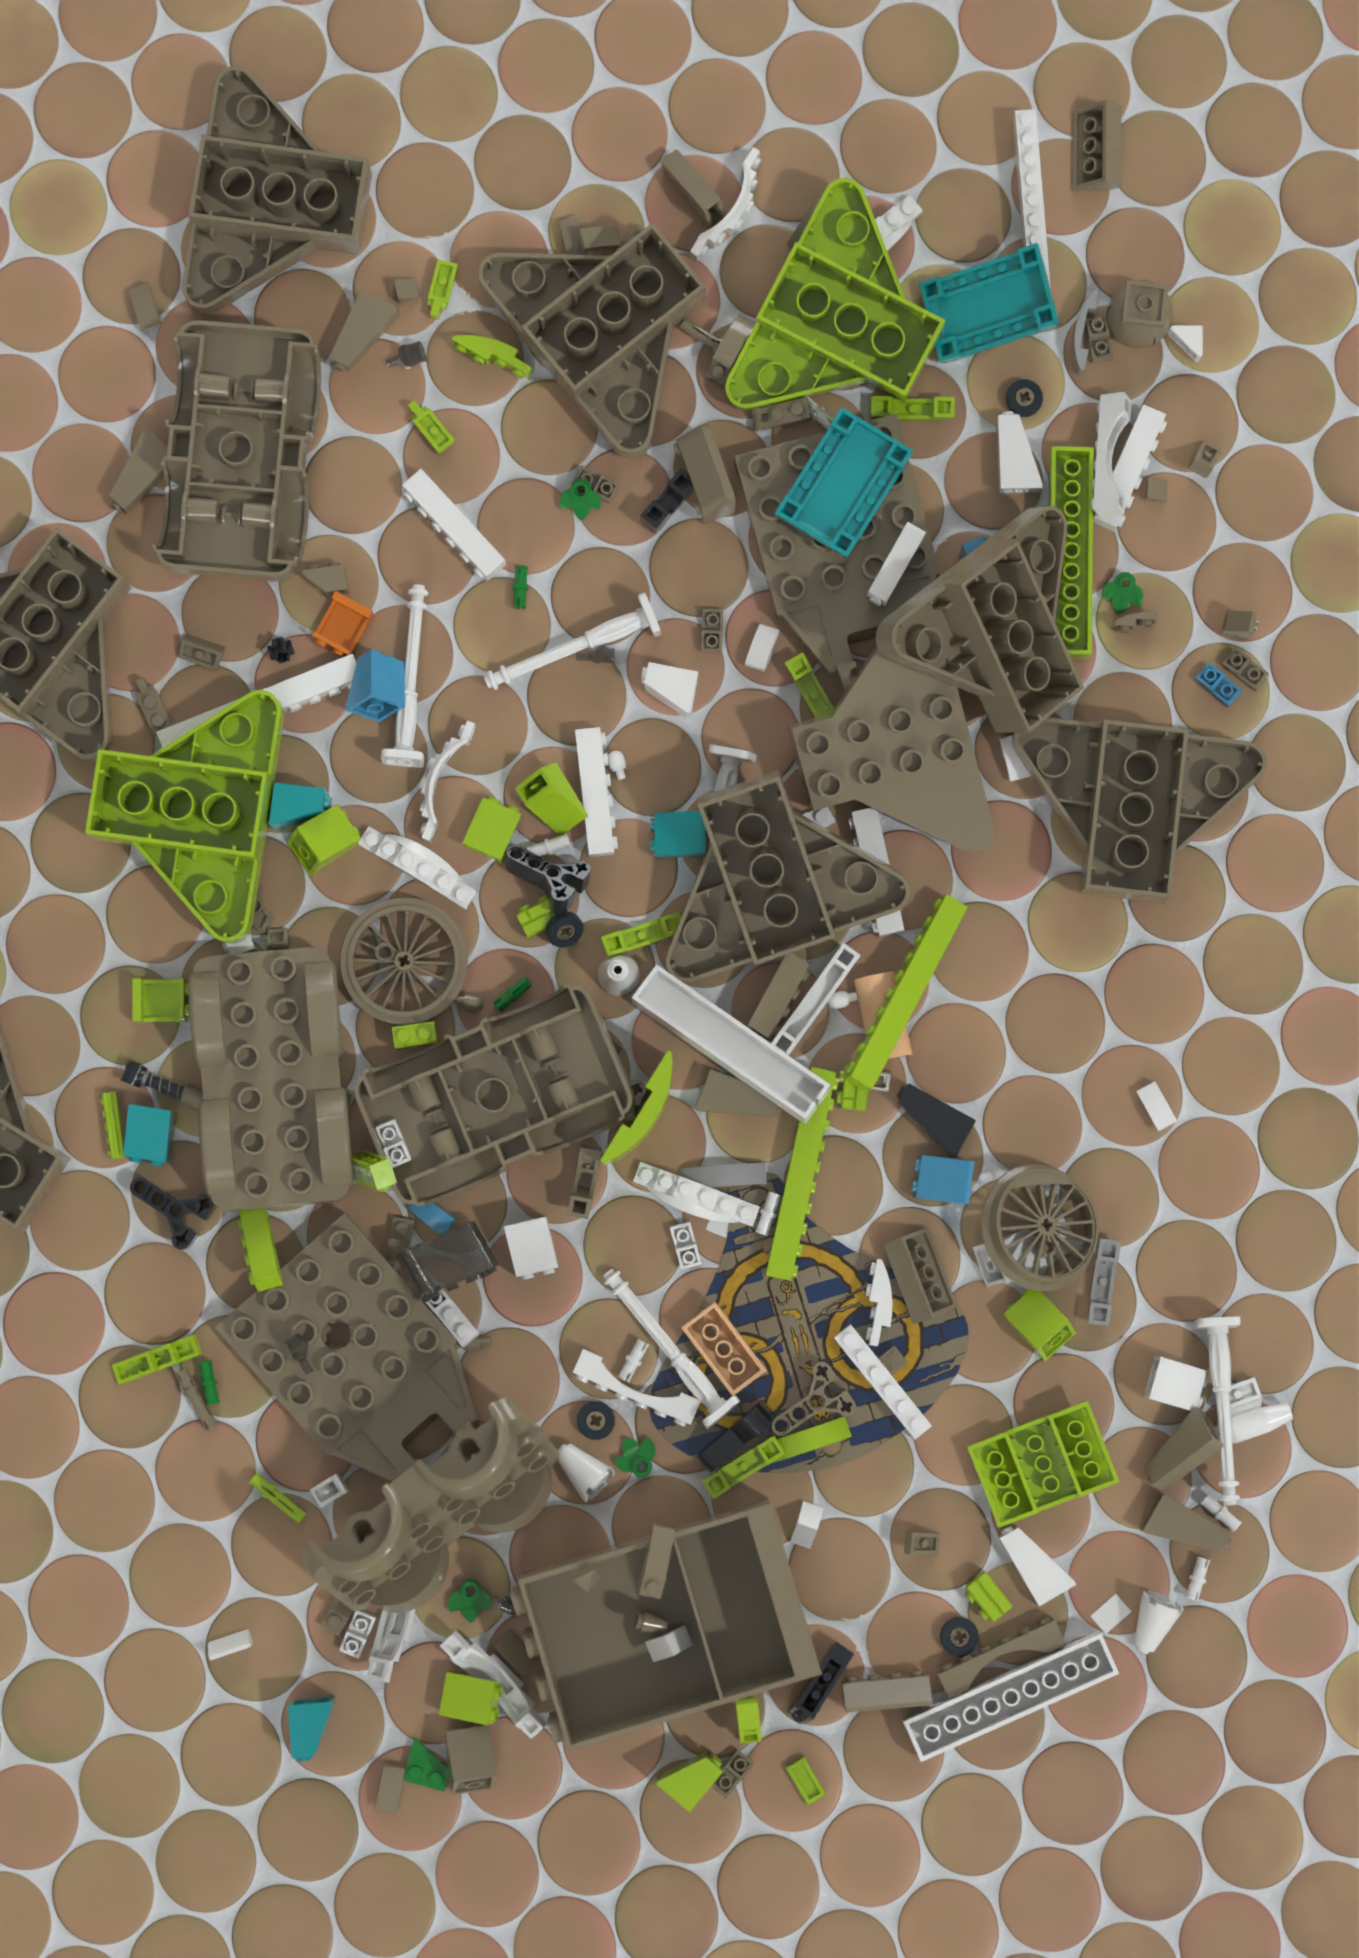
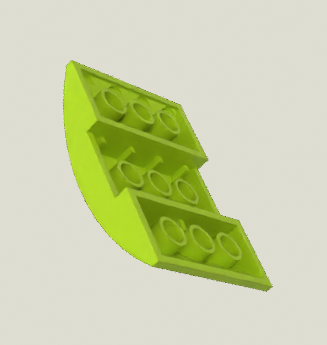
[600,1050,673,1166]
[967,1401,1120,1528]

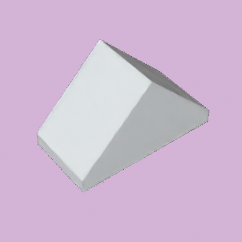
[1168,325,1203,363]
[310,1472,349,1508]
[790,1501,824,1549]
[645,1625,693,1662]

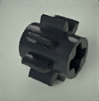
[267,637,295,664]

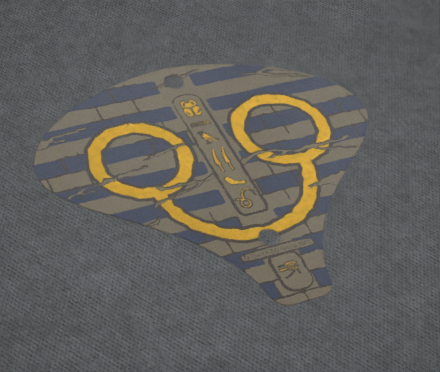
[650,1172,968,1473]

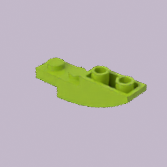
[452,335,533,380]
[736,1696,762,1744]

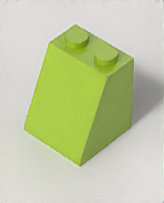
[287,804,361,877]
[1004,1289,1076,1361]
[656,1752,723,1813]

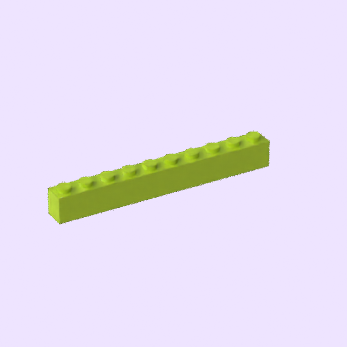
[844,894,968,1091]
[765,1067,839,1281]

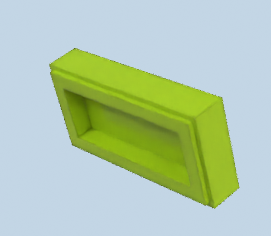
[785,1756,826,1806]

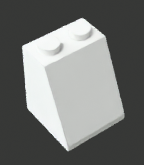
[641,662,698,720]
[504,1217,559,1280]
[972,1229,1047,1288]
[1143,1356,1209,1411]

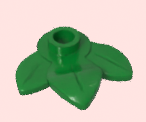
[560,478,601,520]
[1102,572,1143,614]
[615,1437,655,1477]
[448,1579,491,1623]

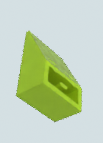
[515,762,588,836]

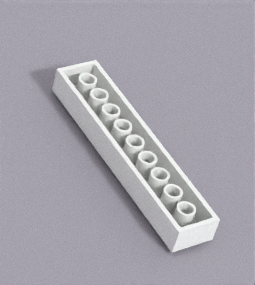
[902,1631,1119,1762]

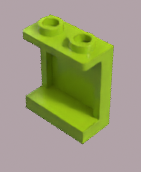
[462,796,522,863]
[132,978,190,1023]
[439,1671,503,1725]

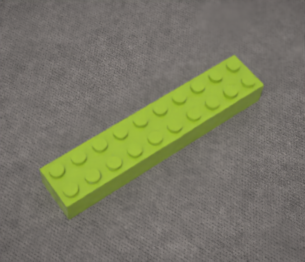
[1048,446,1094,659]

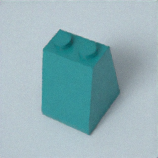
[269,782,332,831]
[650,811,706,858]
[123,1104,177,1166]
[288,1697,336,1762]

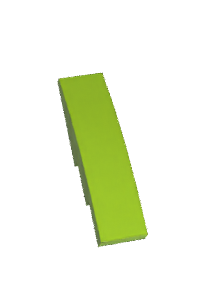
[112,1334,202,1385]

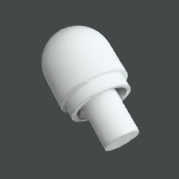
[608,751,626,780]
[828,990,857,1009]

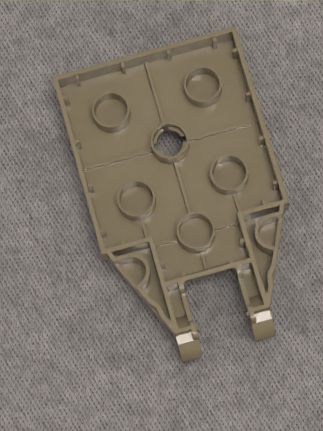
[734,414,940,697]
[215,1213,481,1482]

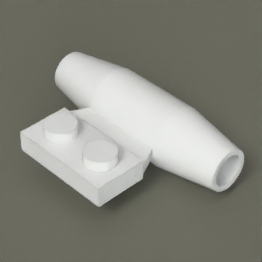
[1214,1377,1293,1444]

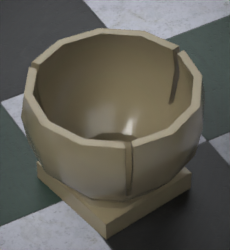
[1106,280,1174,349]

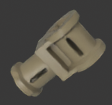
[625,1079,646,1122]

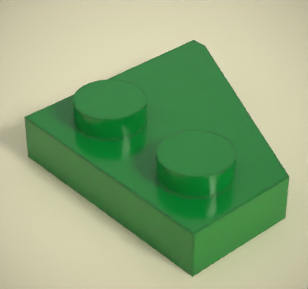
[403,1738,449,1792]

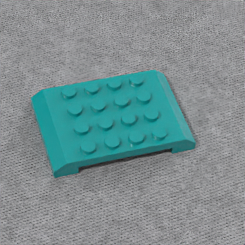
[919,243,1060,363]
[775,407,913,559]

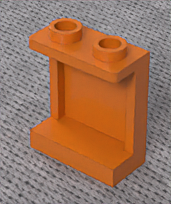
[311,591,374,658]

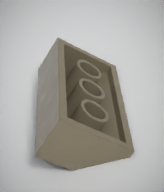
[1073,100,1122,192]
[747,953,811,1040]
[883,1227,957,1324]
[841,1671,933,1713]

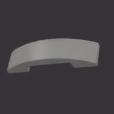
[1072,289,1100,375]
[681,1163,767,1188]
[1087,1238,1121,1326]

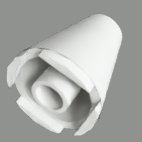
[598,954,640,996]
[557,1443,615,1503]
[1134,1591,1183,1654]

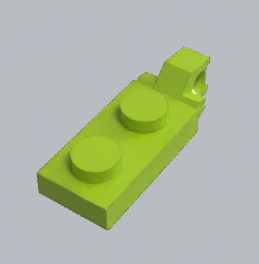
[428,259,458,320]
[408,400,455,455]

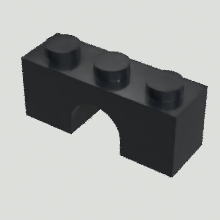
[640,468,694,534]

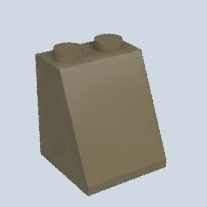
[444,1724,497,1795]

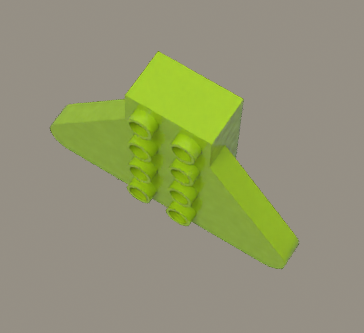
[725,178,946,411]
[85,690,285,944]

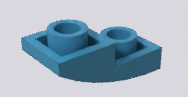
[1196,662,1242,708]
[408,1202,457,1236]

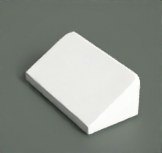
[208,1629,253,1660]

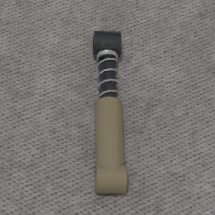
[120,1061,203,1111]

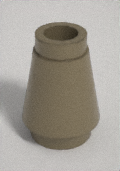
[634,1611,668,1633]

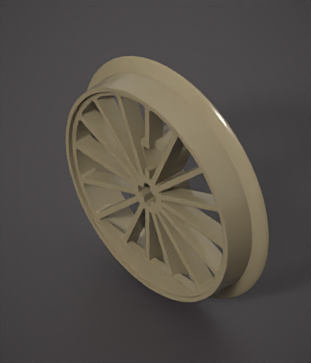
[340,898,468,1025]
[981,1164,1099,1291]

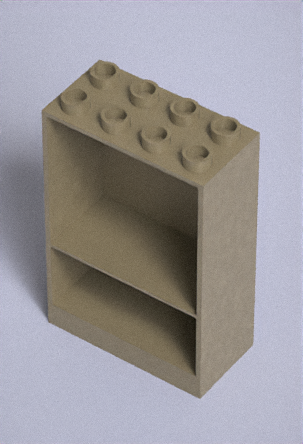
[510,1498,822,1752]

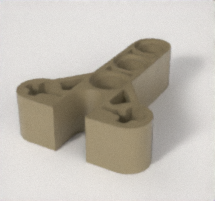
[771,1361,856,1436]

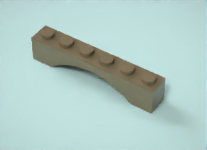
[936,1617,1066,1699]

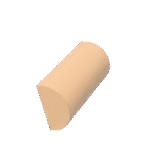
[854,972,913,1060]
[681,1302,767,1396]

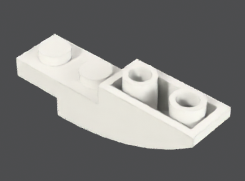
[865,1259,892,1347]
[408,1267,480,1348]

